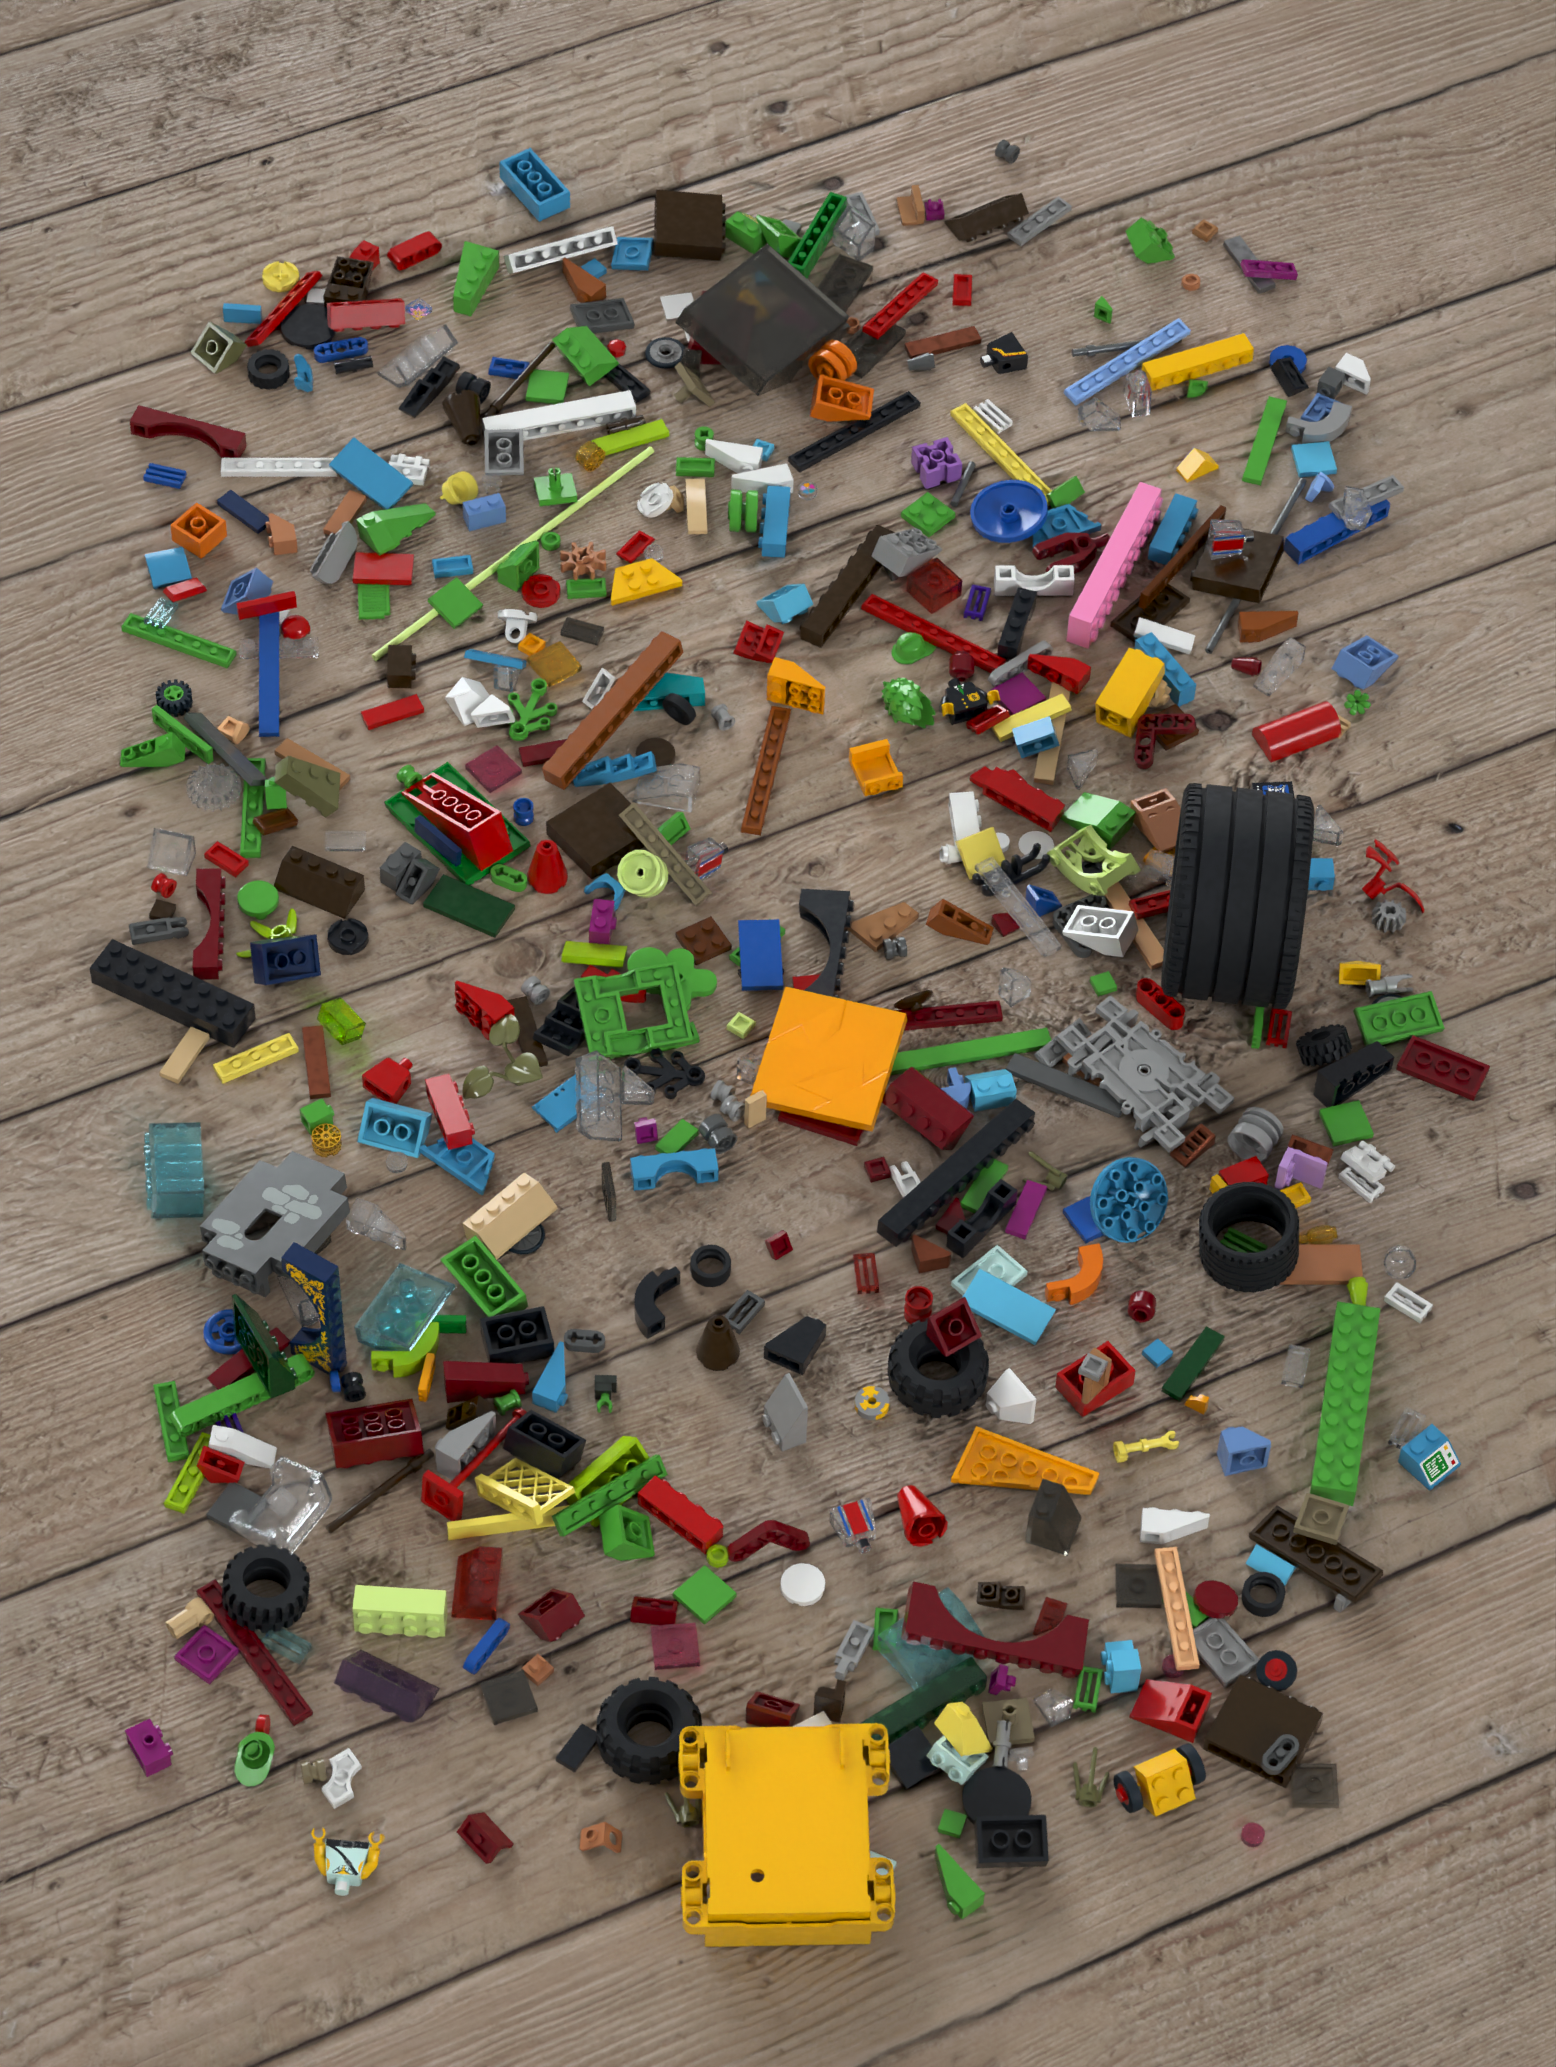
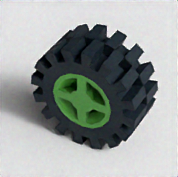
[156,679,193,717]

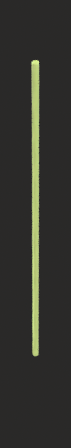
[372,446,654,661]

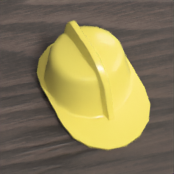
[440,471,478,505]

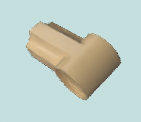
[166,1597,214,1639]

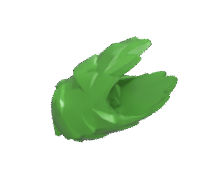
[882,678,936,728]

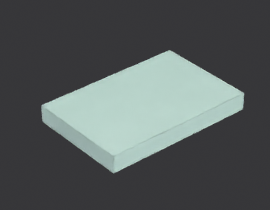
[951,1245,1028,1295]

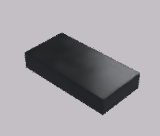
[556,1724,597,1772]

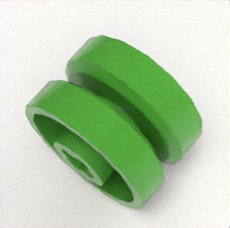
[728,489,758,533]

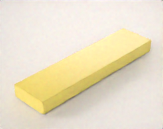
[992,693,1072,742]
[213,1033,299,1084]

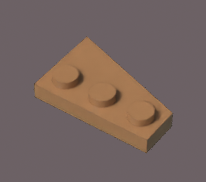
[847,902,919,952]

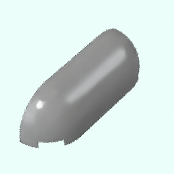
[310,521,357,584]

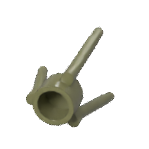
[1023,1151,1068,1191]
[1073,1747,1110,1807]
[665,1774,702,1828]

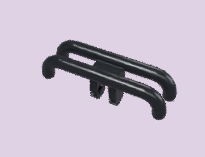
[972,843,1050,897]

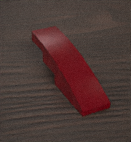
[207,1327,291,1390]

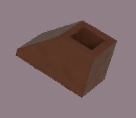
[1286,1134,1334,1167]

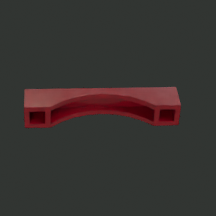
[130,405,247,458]
[192,868,226,980]

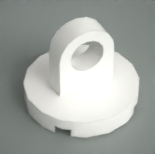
[498,609,537,644]

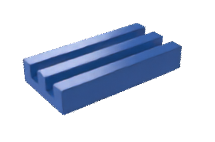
[489,357,530,379]
[143,463,187,489]

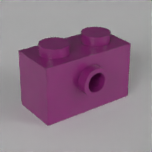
[589,899,617,945]
[125,1718,173,1777]

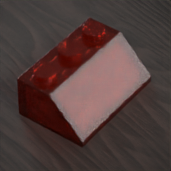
[451,1546,503,1620]

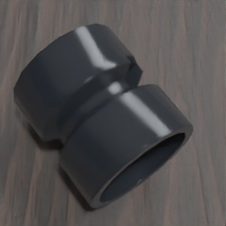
[455,371,491,404]

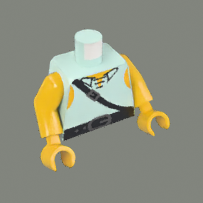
[312,1827,384,1896]

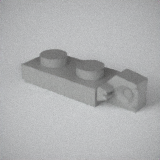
[834,1620,875,1680]

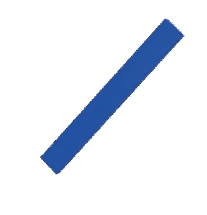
[259,611,280,737]

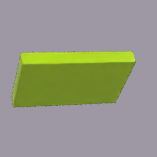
[561,941,627,968]

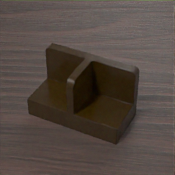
[813,1679,846,1723]

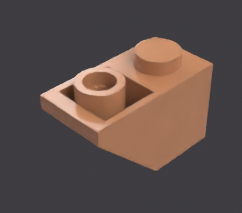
[265,513,298,555]

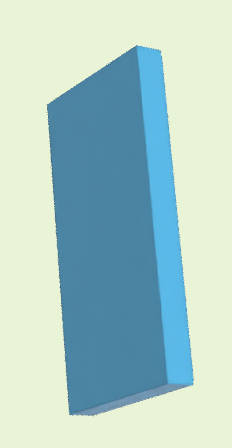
[329,437,413,510]

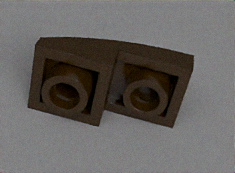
[976,1582,1026,1610]

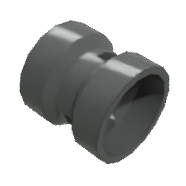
[995,139,1020,164]
[883,936,907,959]

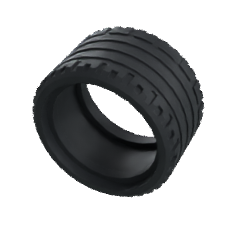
[1199,1182,1299,1293]

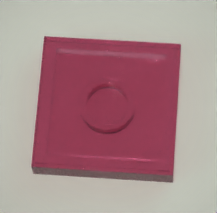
[465,745,522,793]
[651,1623,700,1670]

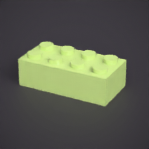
[353,1585,448,1638]

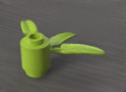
[236,908,297,958]

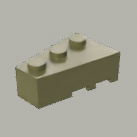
[275,756,341,818]

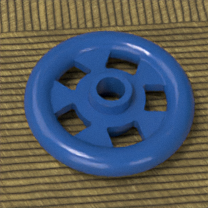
[203,1309,242,1355]

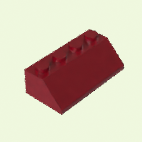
[882,1067,975,1150]

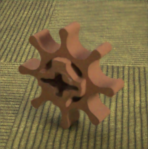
[560,542,606,580]

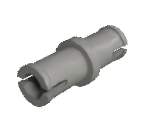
[993,1720,1012,1769]

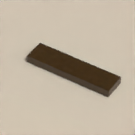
[507,996,548,1067]

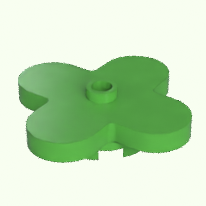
[646,948,717,1011]

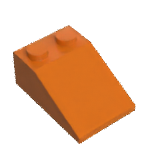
[810,374,874,422]

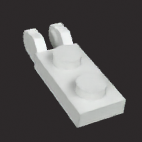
[889,1161,921,1198]

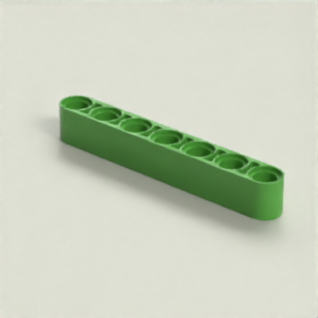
[169,1354,315,1437]

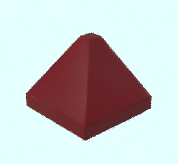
[991,913,1020,937]

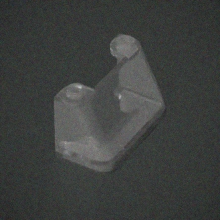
[229,1456,332,1554]

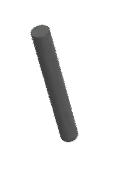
[950,461,976,507]

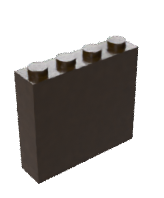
[654,190,726,261]
[1190,523,1285,604]
[546,783,645,880]
[1203,1674,1323,1788]

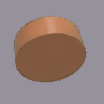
[1182,274,1200,291]

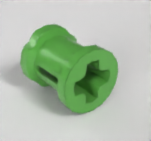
[493,1389,522,1416]

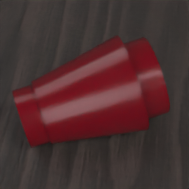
[1231,657,1262,677]

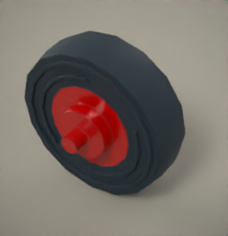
[1256,1650,1298,1691]

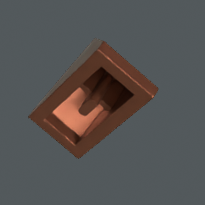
[911,1234,951,1273]

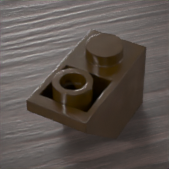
[446,1395,498,1430]

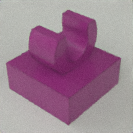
[924,199,945,220]
[634,1117,658,1144]
[988,1664,1016,1695]

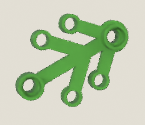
[508,678,557,741]

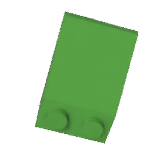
[1061,792,1136,850]

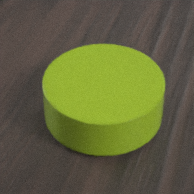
[706,1544,729,1568]

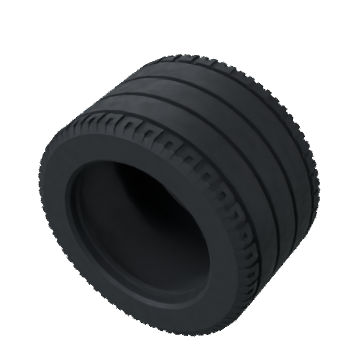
[1161,783,1314,1009]

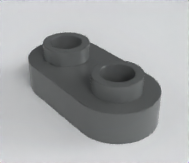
[1262,1734,1299,1775]

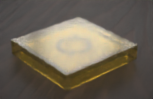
[527,641,582,687]

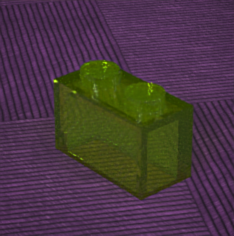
[317,997,366,1045]

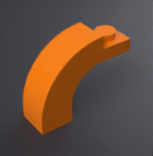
[1045,1243,1103,1305]

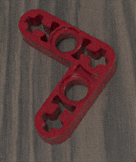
[1134,714,1196,769]
[726,1520,810,1562]

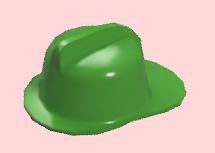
[892,632,936,664]
[234,1732,275,1786]

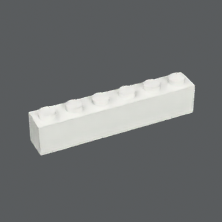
[504,226,618,274]

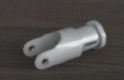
[1365,974,1413,998]

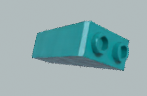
[634,672,705,711]

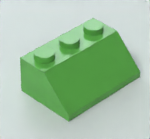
[552,326,619,387]

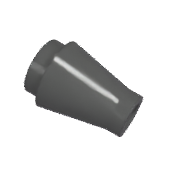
[907,352,936,371]

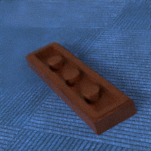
[904,326,981,359]
[302,1025,331,1099]

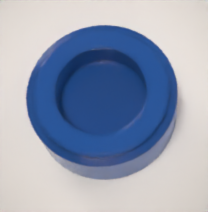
[329,1370,341,1393]

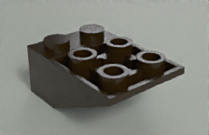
[323,256,374,308]

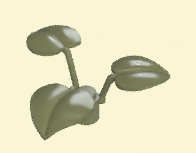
[462,1014,543,1100]

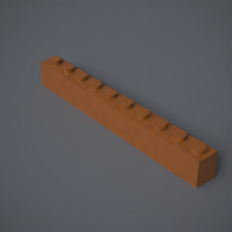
[542,631,684,790]

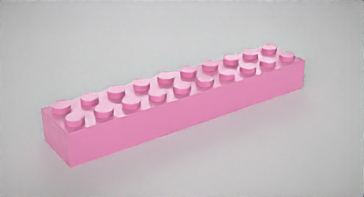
[1067,482,1163,649]

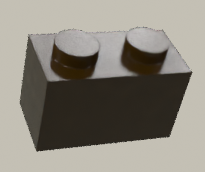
[387,645,416,688]

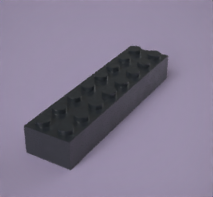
[90,939,256,1048]

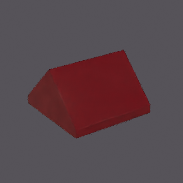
[926,1297,982,1357]
[746,1691,800,1727]

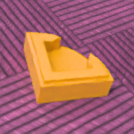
[1185,1395,1209,1415]

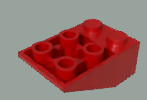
[454,981,515,1040]
[1129,1679,1212,1743]

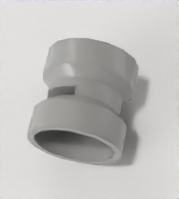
[521,976,550,1005]

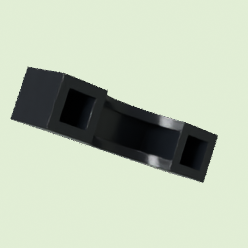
[997,587,1037,662]
[946,1179,1018,1258]

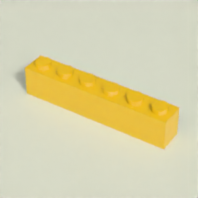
[1141,333,1254,391]

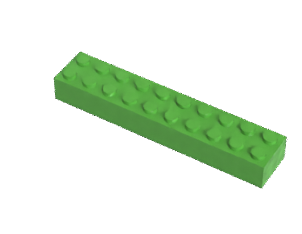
[1310,1301,1380,1506]

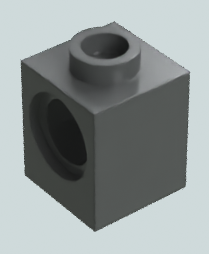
[1316,366,1345,399]

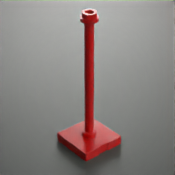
[421,1408,527,1521]

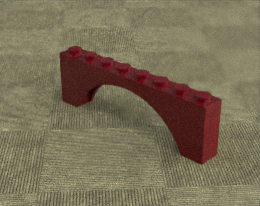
[901,1581,1089,1678]

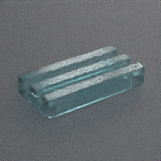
[144,598,178,629]
[261,1628,312,1664]

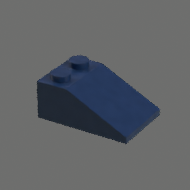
[250,934,321,985]

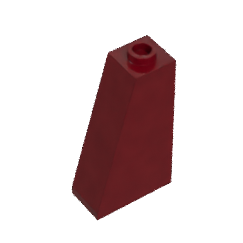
[443,1361,529,1403]

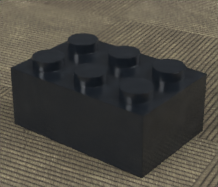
[480,1306,554,1364]
[502,1410,586,1479]
[974,1815,1049,1868]

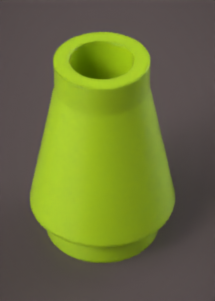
[1347,1277,1368,1306]

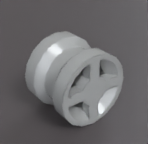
[710,1080,736,1103]
[720,1095,745,1122]

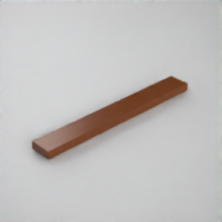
[741,706,791,836]

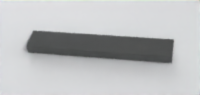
[184,713,267,786]
[1006,1053,1122,1118]

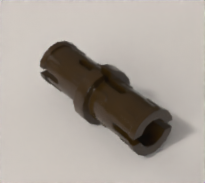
[606,415,646,435]

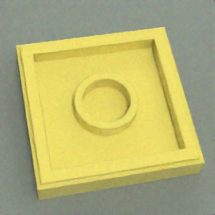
[955,827,1005,880]

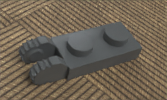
[129,917,189,945]

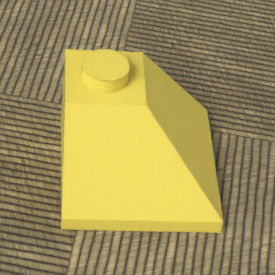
[934,1702,993,1756]

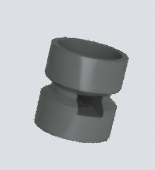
[699,1114,737,1154]

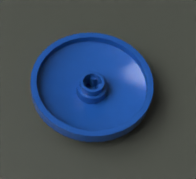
[970,480,1048,543]

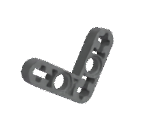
[1052,894,1106,958]

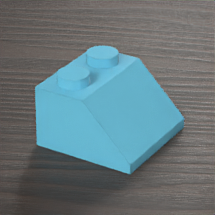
[756,584,814,624]
[964,1069,1017,1112]

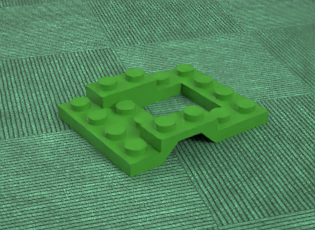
[573,961,693,1060]

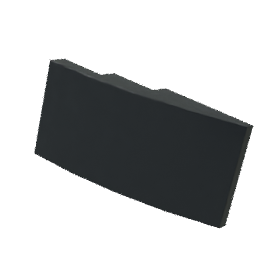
[533,987,585,1057]

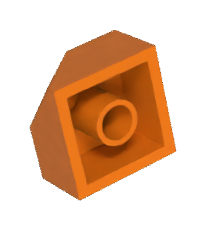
[170,502,227,559]

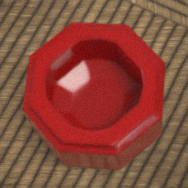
[607,339,626,358]

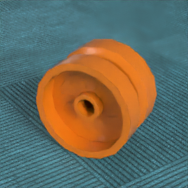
[808,339,857,381]

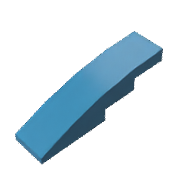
[573,751,657,787]

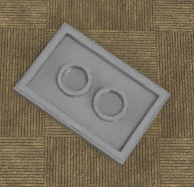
[1193,1617,1260,1689]

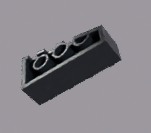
[1313,1041,1394,1107]

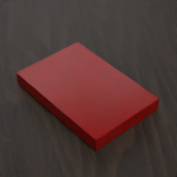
[353,552,414,585]

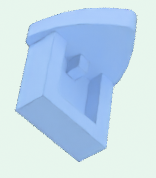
[1305,472,1334,502]

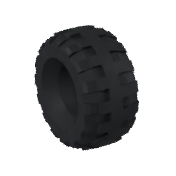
[888,1318,989,1418]
[596,1677,702,1785]

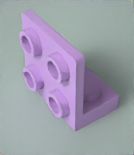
[1275,1147,1328,1190]

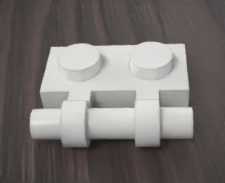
[389,454,430,486]
[1340,1141,1395,1184]

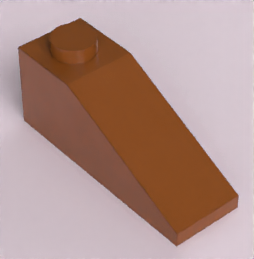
[562,257,606,303]
[1238,611,1298,643]
[926,899,994,945]

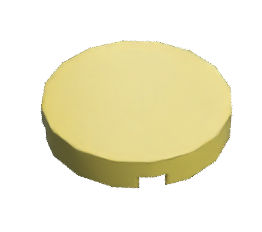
[262,261,300,292]

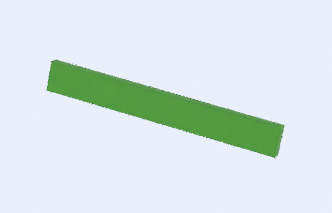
[890,1028,1051,1076]

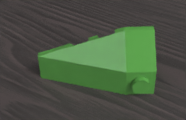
[356,503,436,556]

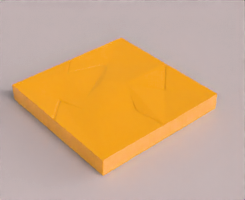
[750,986,907,1132]

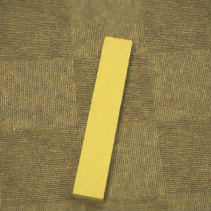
[447,1505,570,1540]

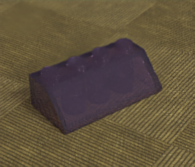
[334,1650,440,1722]

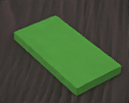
[1353,991,1445,1046]

